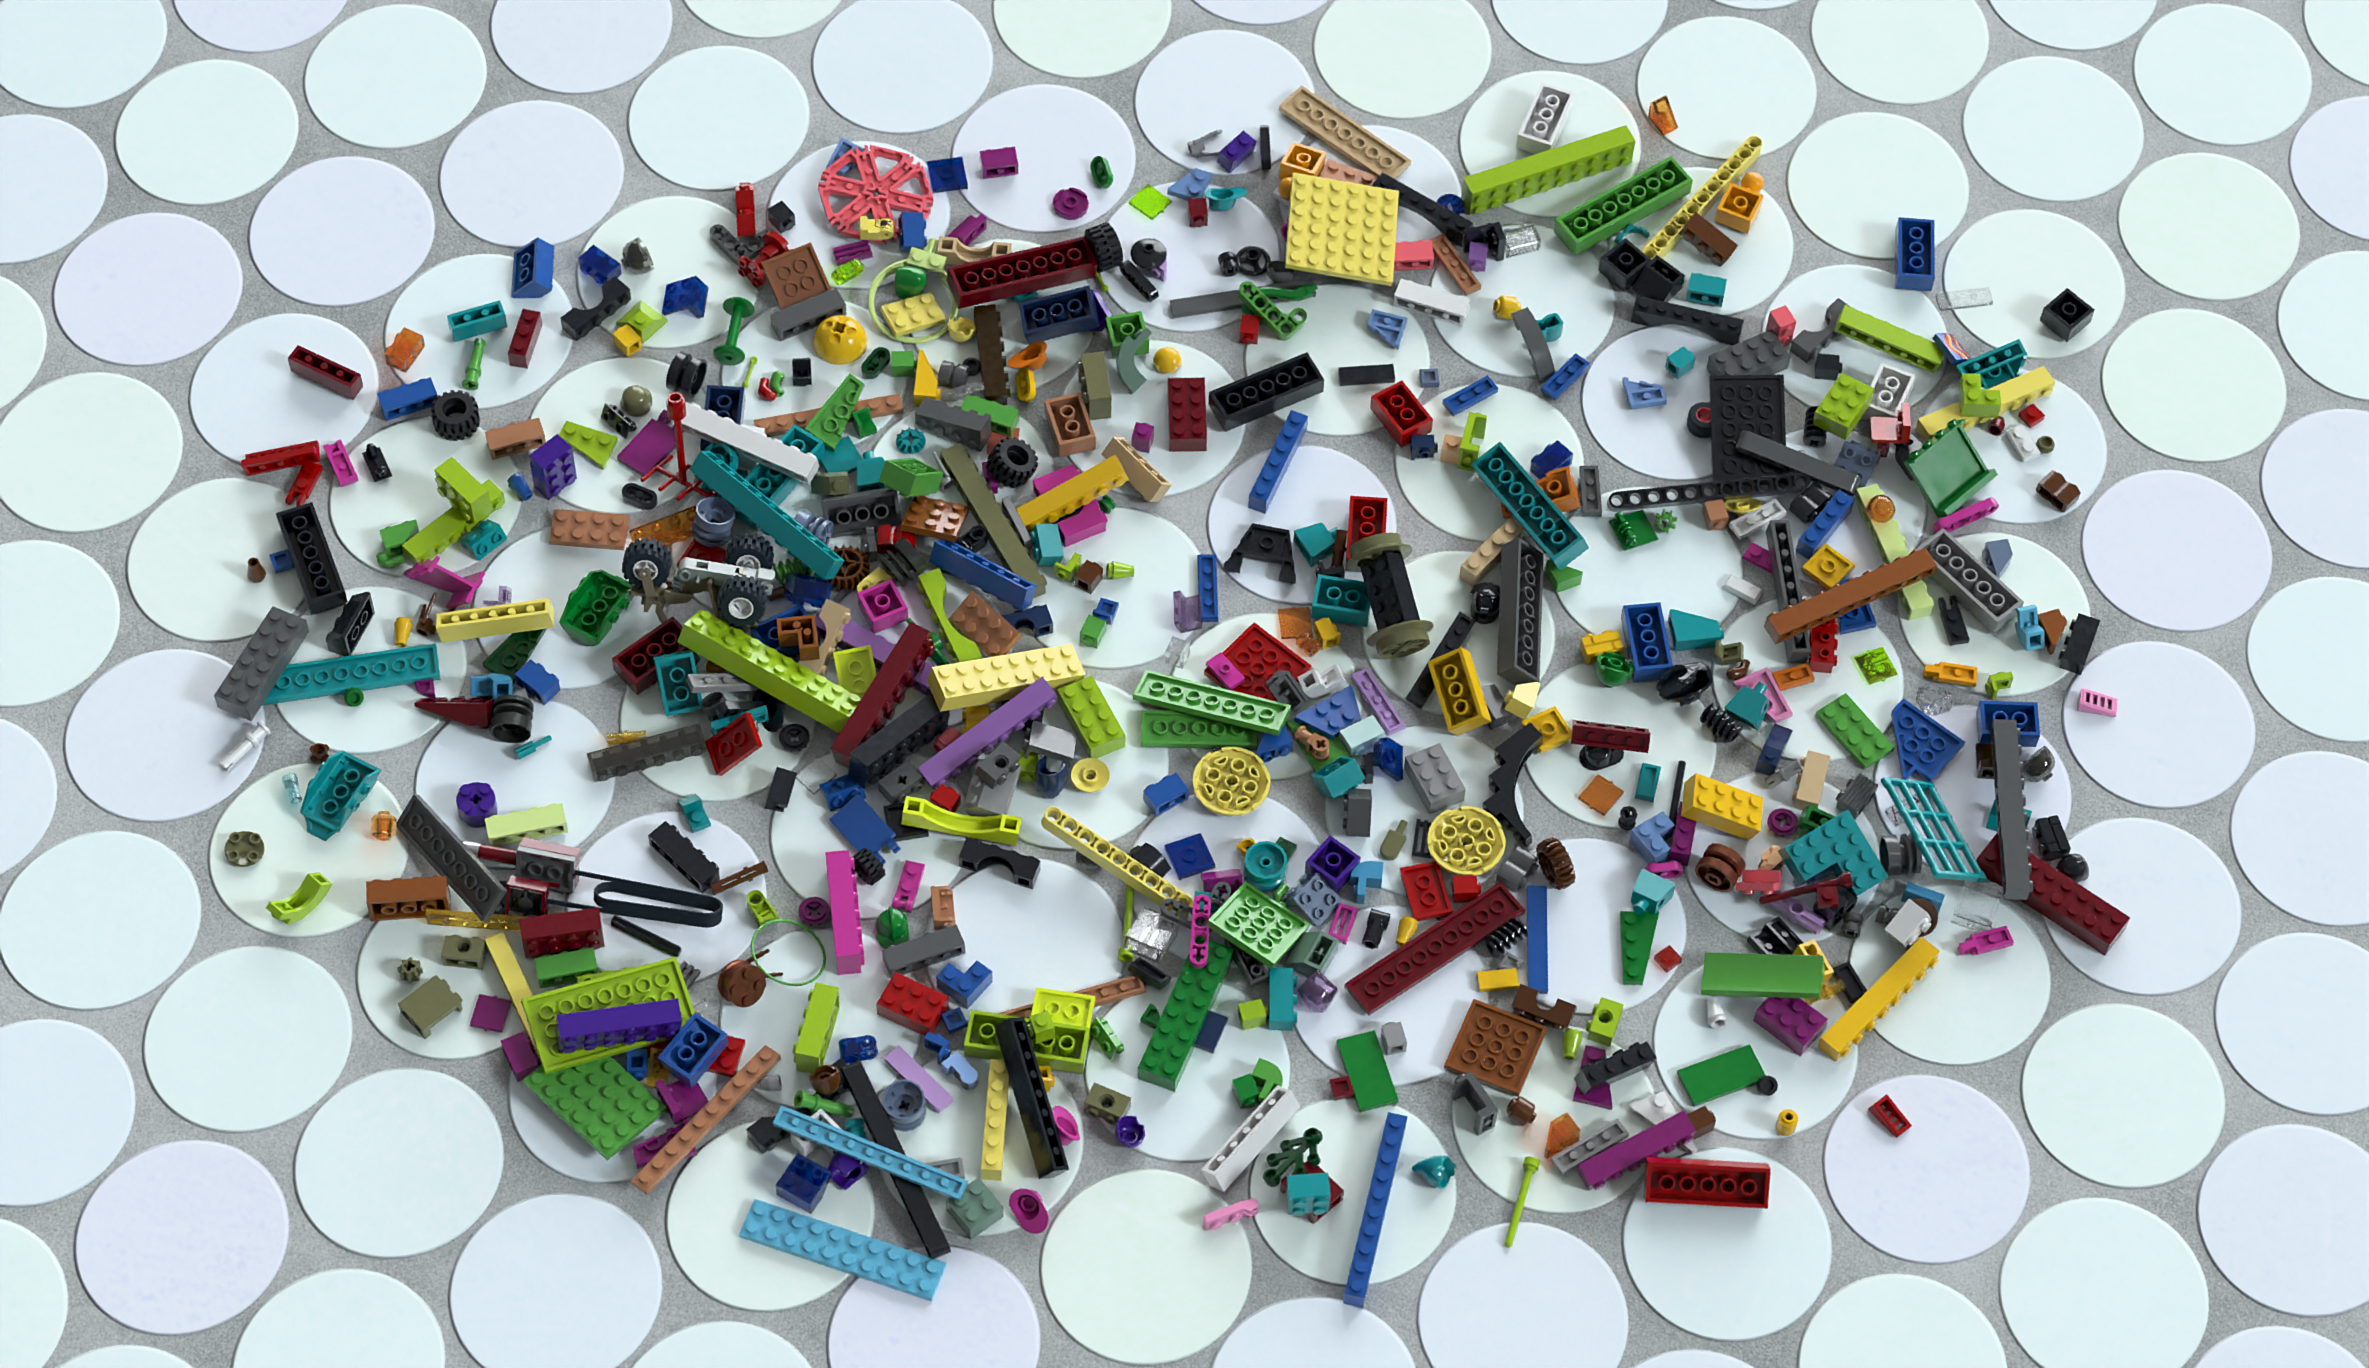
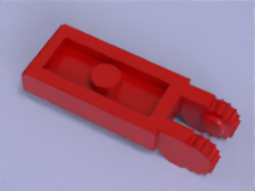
[285,463,323,506]

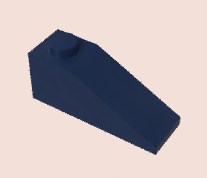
[1755,724,1793,776]

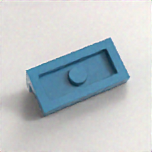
[1901,882,1945,914]

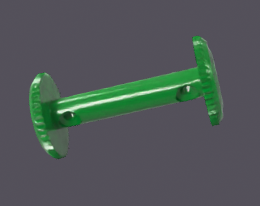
[713,297,755,365]

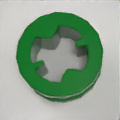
[1098,495,1116,514]

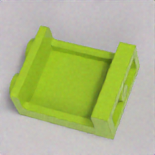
[1457,412,1487,472]

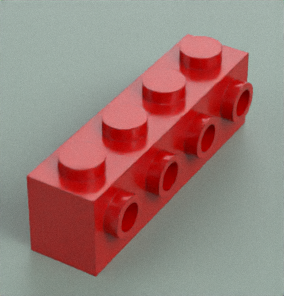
[1809,617,1838,673]

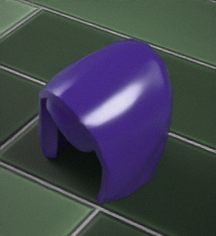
[827,1152,869,1190]

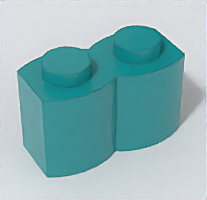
[1536,313,1564,342]

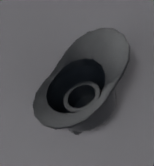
[753,688,785,732]
[1579,746,1624,771]

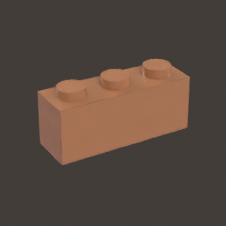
[485,418,546,460]

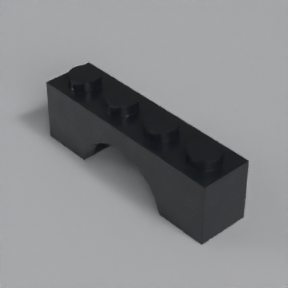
[560,276,631,341]
[958,838,1041,889]

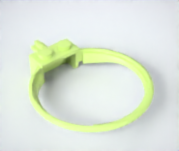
[868,238,959,344]

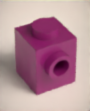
[1131,422,1154,453]

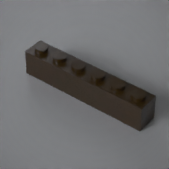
[974,304,1011,405]

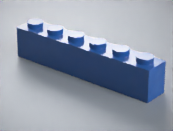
[1248,410,1308,514]
[929,539,1037,610]

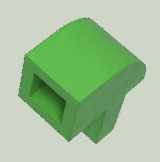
[1252,1058,1283,1106]

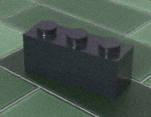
[2058,613,2100,675]

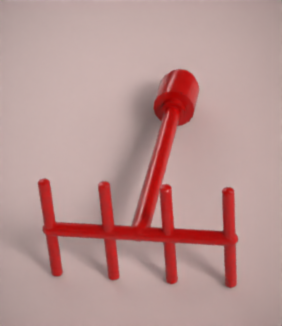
[640,392,718,510]

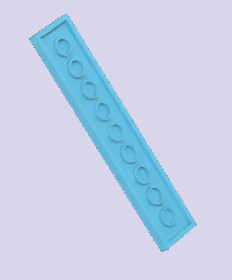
[739,1199,946,1302]

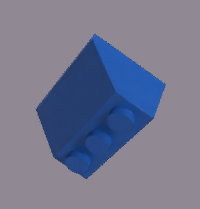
[511,237,555,298]
[658,1013,729,1089]

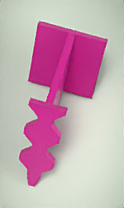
[403,556,485,609]

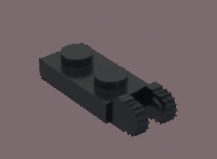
[1938,596,1970,646]

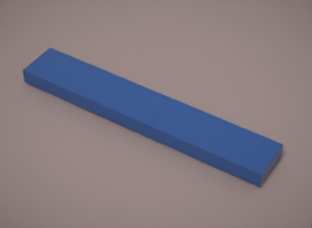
[1527,885,1548,994]

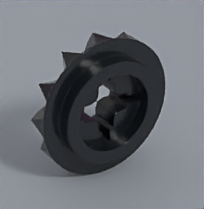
[779,724,810,753]

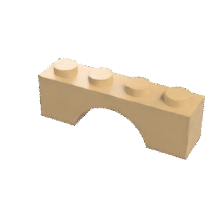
[937,236,1012,266]
[799,599,851,677]

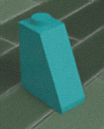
[1668,609,1724,651]

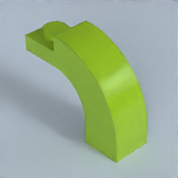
[266,872,333,925]

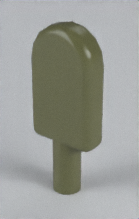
[1380,820,1408,861]

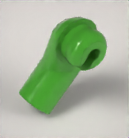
[769,370,785,397]
[1273,883,1289,907]

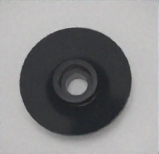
[1130,238,1167,269]

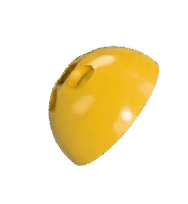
[813,315,868,365]

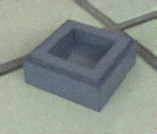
[1419,368,1440,388]

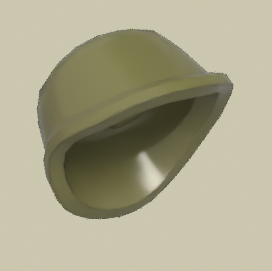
[620,385,652,417]

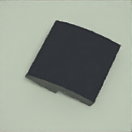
[1747,916,1804,955]

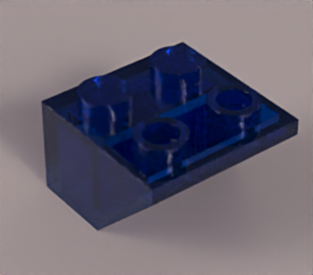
[776,1153,832,1214]

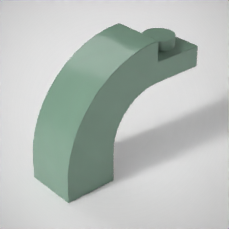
[1116,328,1152,394]

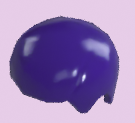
[1115,1115,1145,1148]

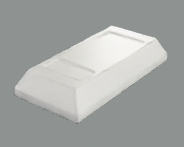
[1722,574,1764,605]

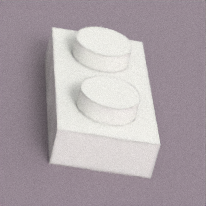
[2006,424,2041,462]

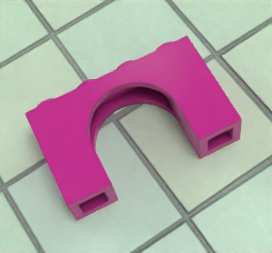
[1033,464,1108,547]

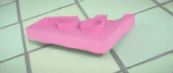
[1733,667,1793,724]

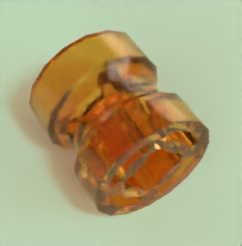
[1295,631,1322,657]

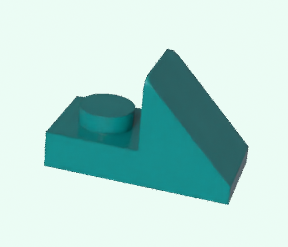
[677,794,711,833]

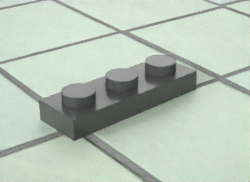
[1579,466,1602,517]

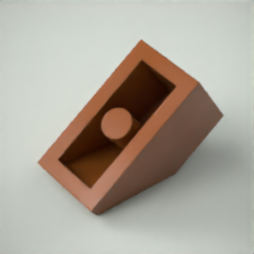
[2038,608,2067,655]

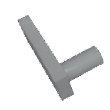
[1002,495,1034,550]

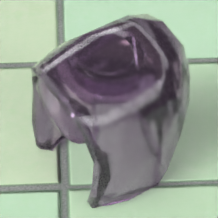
[1297,970,1338,1013]

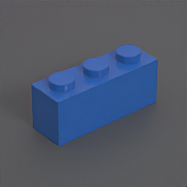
[377,377,438,421]

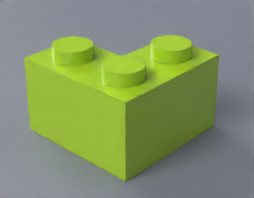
[1958,373,2001,418]

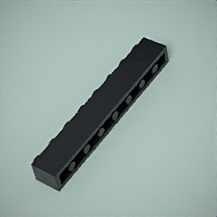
[994,1017,1069,1179]

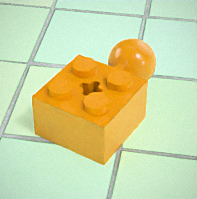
[1278,142,1326,200]
[1715,172,1764,234]

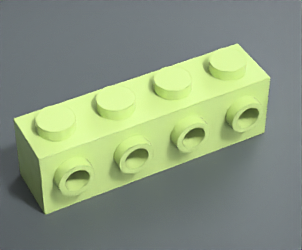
[485,803,568,847]

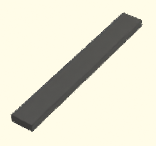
[1169,279,1316,318]

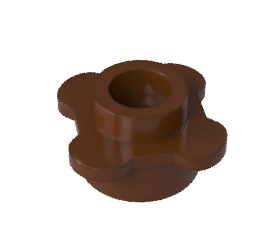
[310,743,329,763]

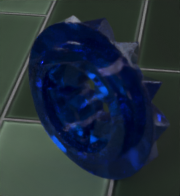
[1437,194,1465,215]

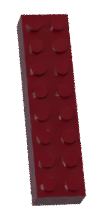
[946,236,1098,309]
[831,621,935,769]
[1976,832,2131,955]

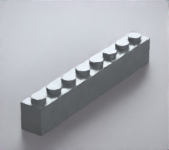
[1766,520,1811,663]

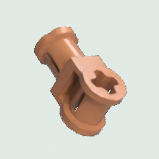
[1293,725,1329,761]

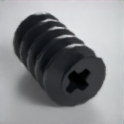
[1803,406,1827,448]
[1700,703,1743,743]
[1484,917,1528,958]

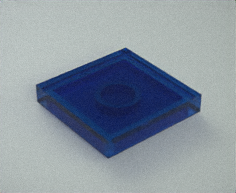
[927,157,968,193]
[1164,833,1215,880]

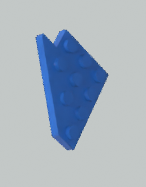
[1891,698,1965,782]

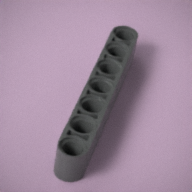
[1735,430,1861,496]

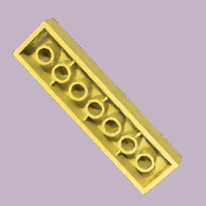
[927,644,1085,712]

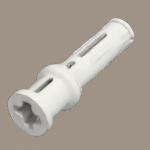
[219,721,271,772]

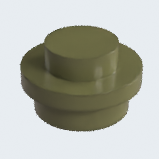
[2036,436,2055,454]

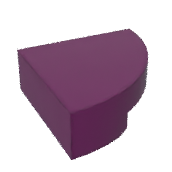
[414,679,436,698]

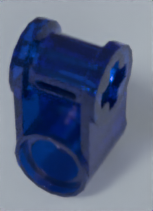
[838,1035,878,1064]

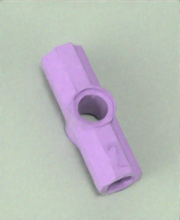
[1767,890,1826,935]

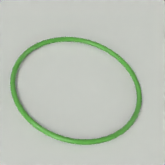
[751,919,826,986]

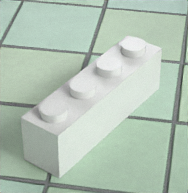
[1393,279,1470,326]

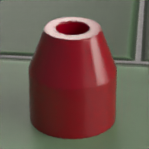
[1988,416,2005,436]

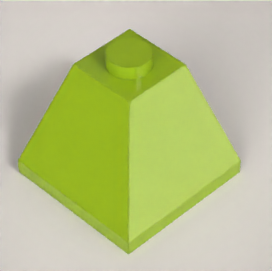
[616,300,668,344]

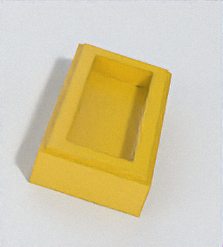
[1477,968,1519,992]

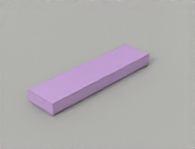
[1350,667,1405,736]
[884,1046,954,1113]

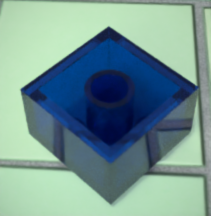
[783,572,832,608]

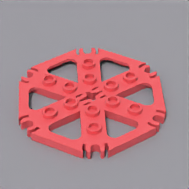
[818,144,934,245]

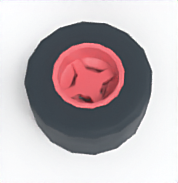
[1687,402,1711,438]

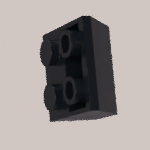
[1632,255,1685,302]

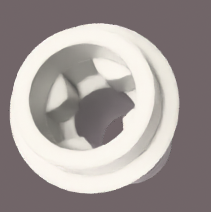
[1706,998,1727,1029]

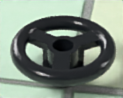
[1236,246,1271,276]

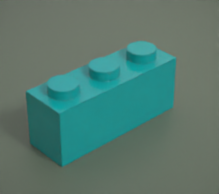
[447,300,507,342]
[1269,968,1297,1031]

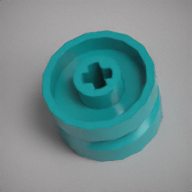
[1243,841,1287,892]

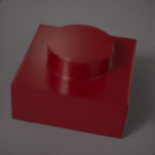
[1816,886,1839,909]
[1329,1076,1354,1101]

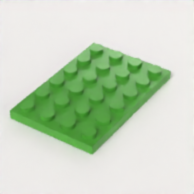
[523,1056,667,1161]

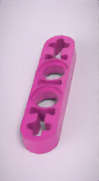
[1932,497,1999,533]
[1189,894,1211,969]

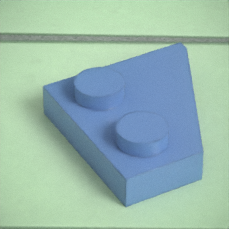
[1167,168,1212,201]

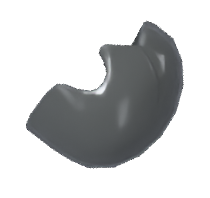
[1267,261,1294,283]

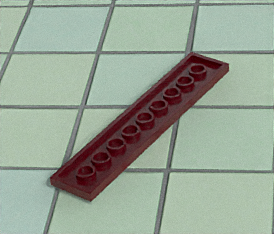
[1344,882,1525,1016]

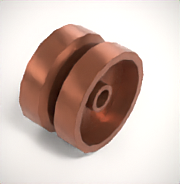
[1695,843,1746,892]

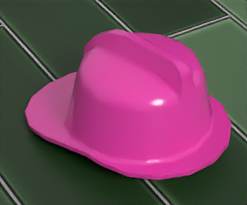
[1052,1106,1080,1146]
[1009,1188,1049,1234]

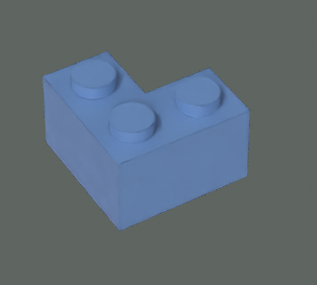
[1629,811,1675,864]

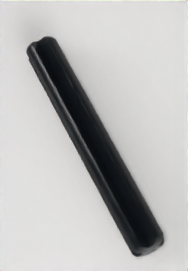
[611,915,682,957]

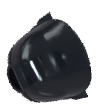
[1469,582,1500,624]

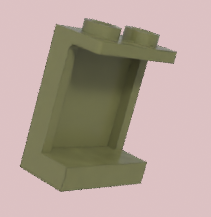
[398,975,463,1039]

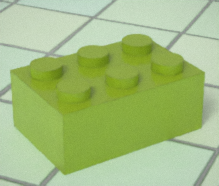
[1813,373,1874,440]
[434,457,492,524]

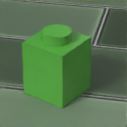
[891,351,918,377]
[1080,615,1106,649]

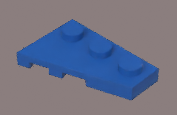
[1840,577,1877,635]

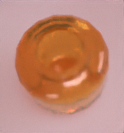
[371,811,397,841]

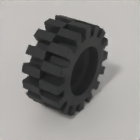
[852,848,886,886]

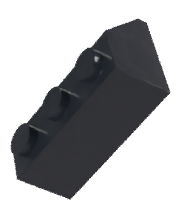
[326,592,375,656]

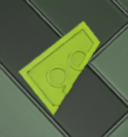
[559,421,618,470]

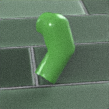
[376,552,406,568]

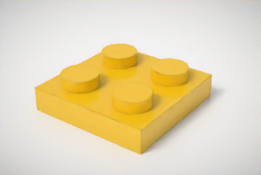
[1801,543,1855,590]
[1521,706,1572,754]

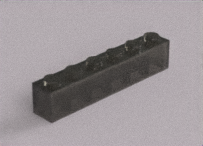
[587,723,707,782]

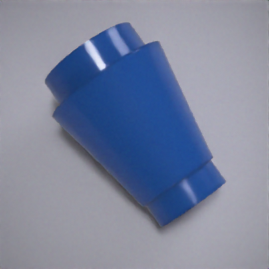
[507,473,533,501]

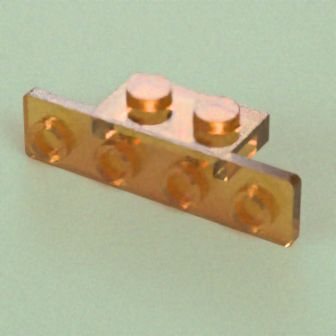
[629,505,696,547]

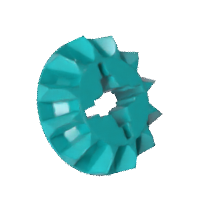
[896,427,926,454]

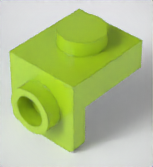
[1054,552,1083,582]
[1985,672,2013,700]

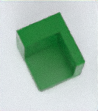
[852,407,877,439]

